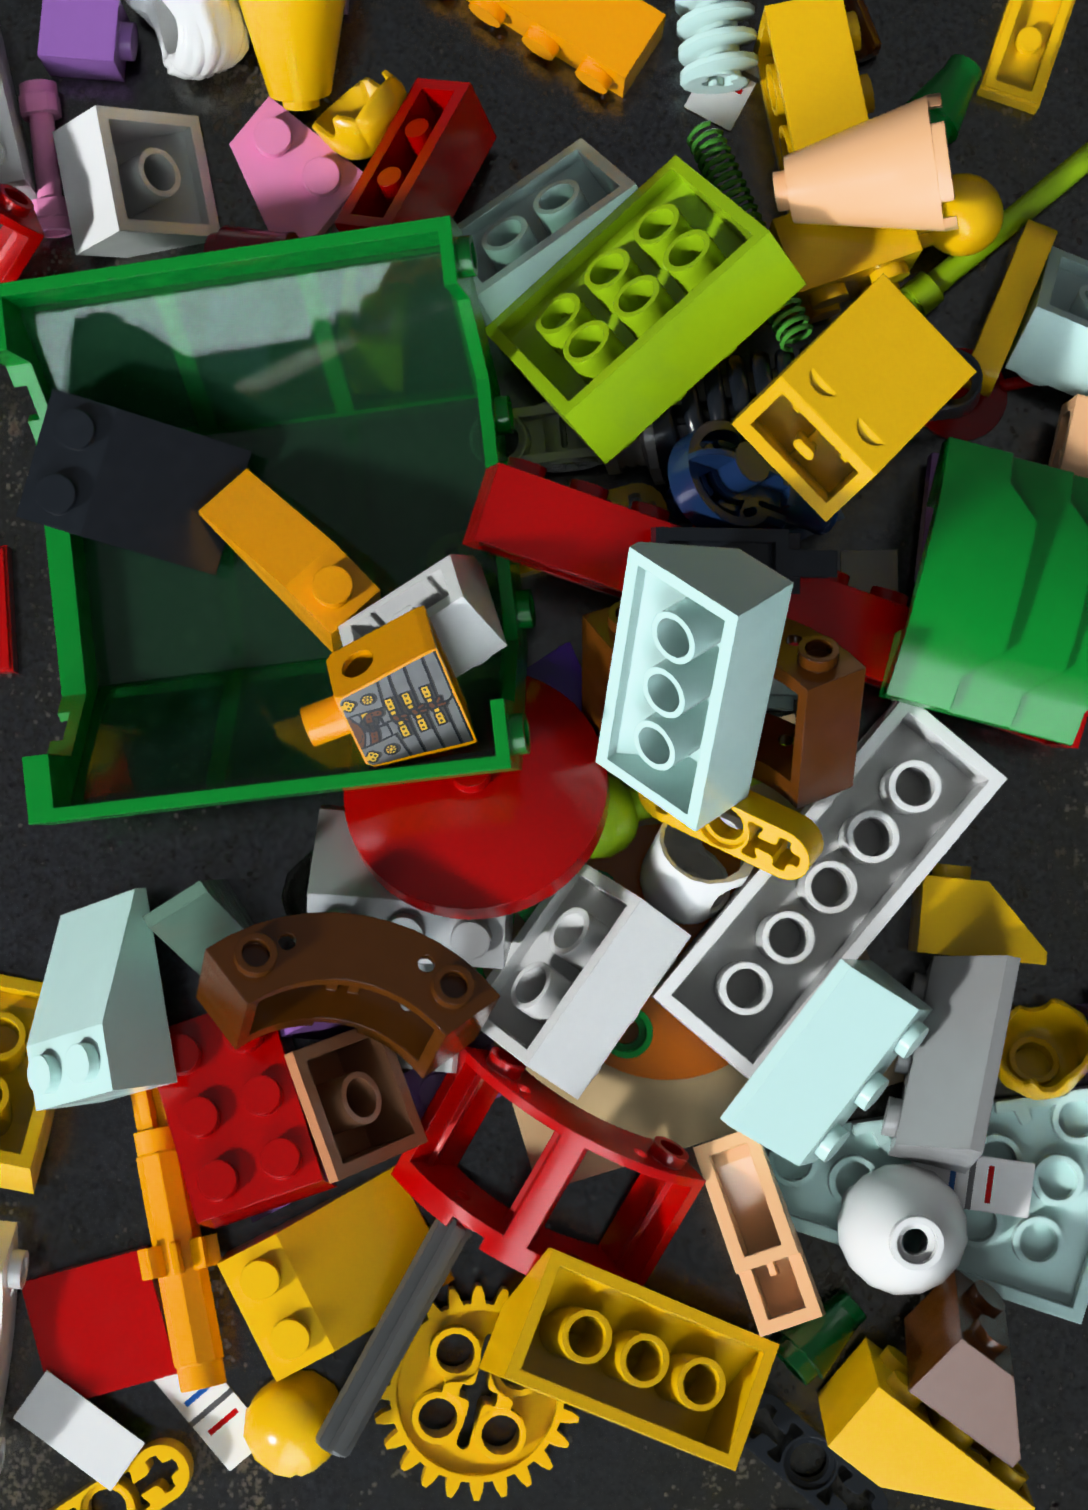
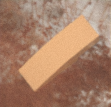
[693,1132,826,1337]

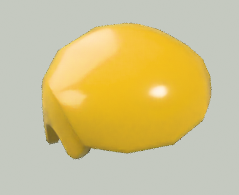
[312,70,407,160]
[998,998,1088,1100]
[243,1370,339,1478]

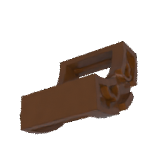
[582,601,866,809]
[196,912,501,1079]

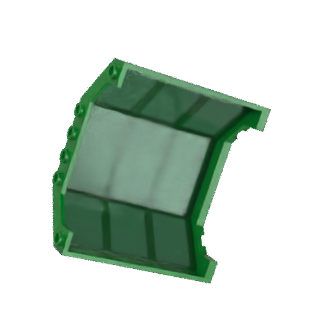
[0,215,536,825]

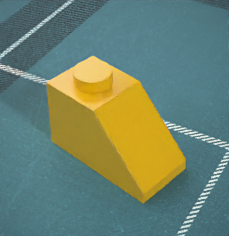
[907,863,1047,965]

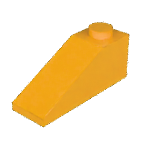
[198,468,381,653]

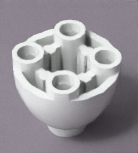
[837,1164,968,1295]

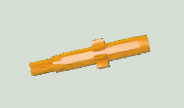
[130,1087,227,1393]

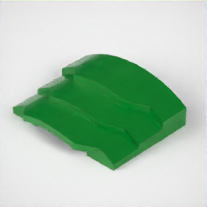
[879,437,1088,746]

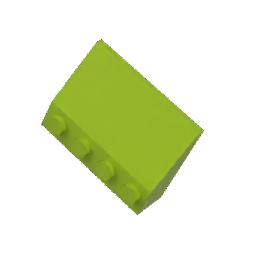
[485,155,806,465]

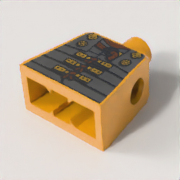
[300,605,478,767]

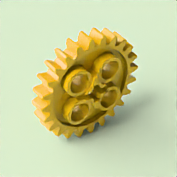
[375,1282,580,1501]

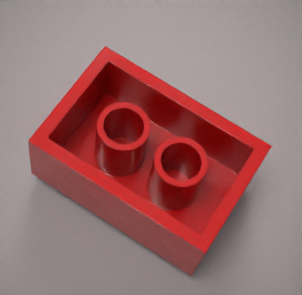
[158,1013,337,1229]

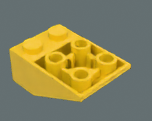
[732,273,977,522]
[817,1337,1036,1510]

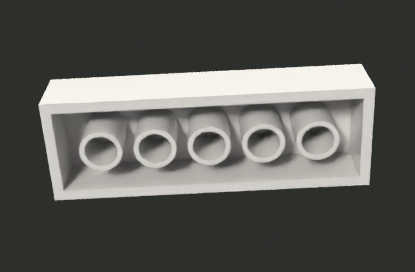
[650,701,1008,1079]

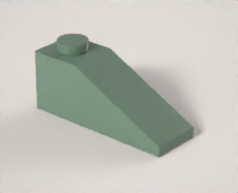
[143,879,255,975]

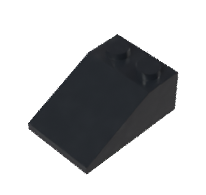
[16,388,253,576]

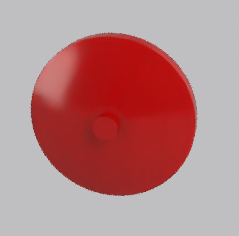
[344,669,610,920]

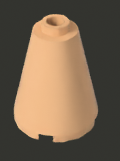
[773,93,959,231]

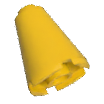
[238,0,346,111]

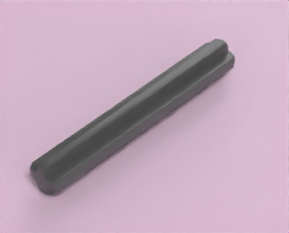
[316,1218,470,1458]

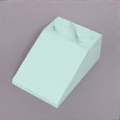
[26,888,178,1111]

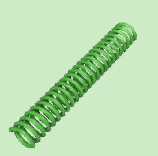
[686,120,814,352]

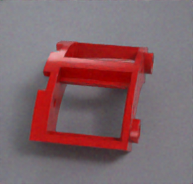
[391,1046,706,1287]

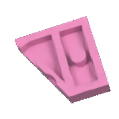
[229,97,363,238]

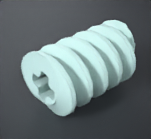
[674,0,759,94]

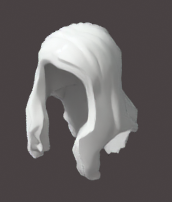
[125,0,250,80]

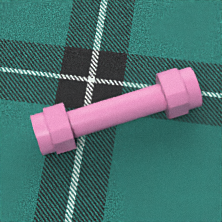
[18,79,72,238]

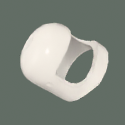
[640,813,754,925]

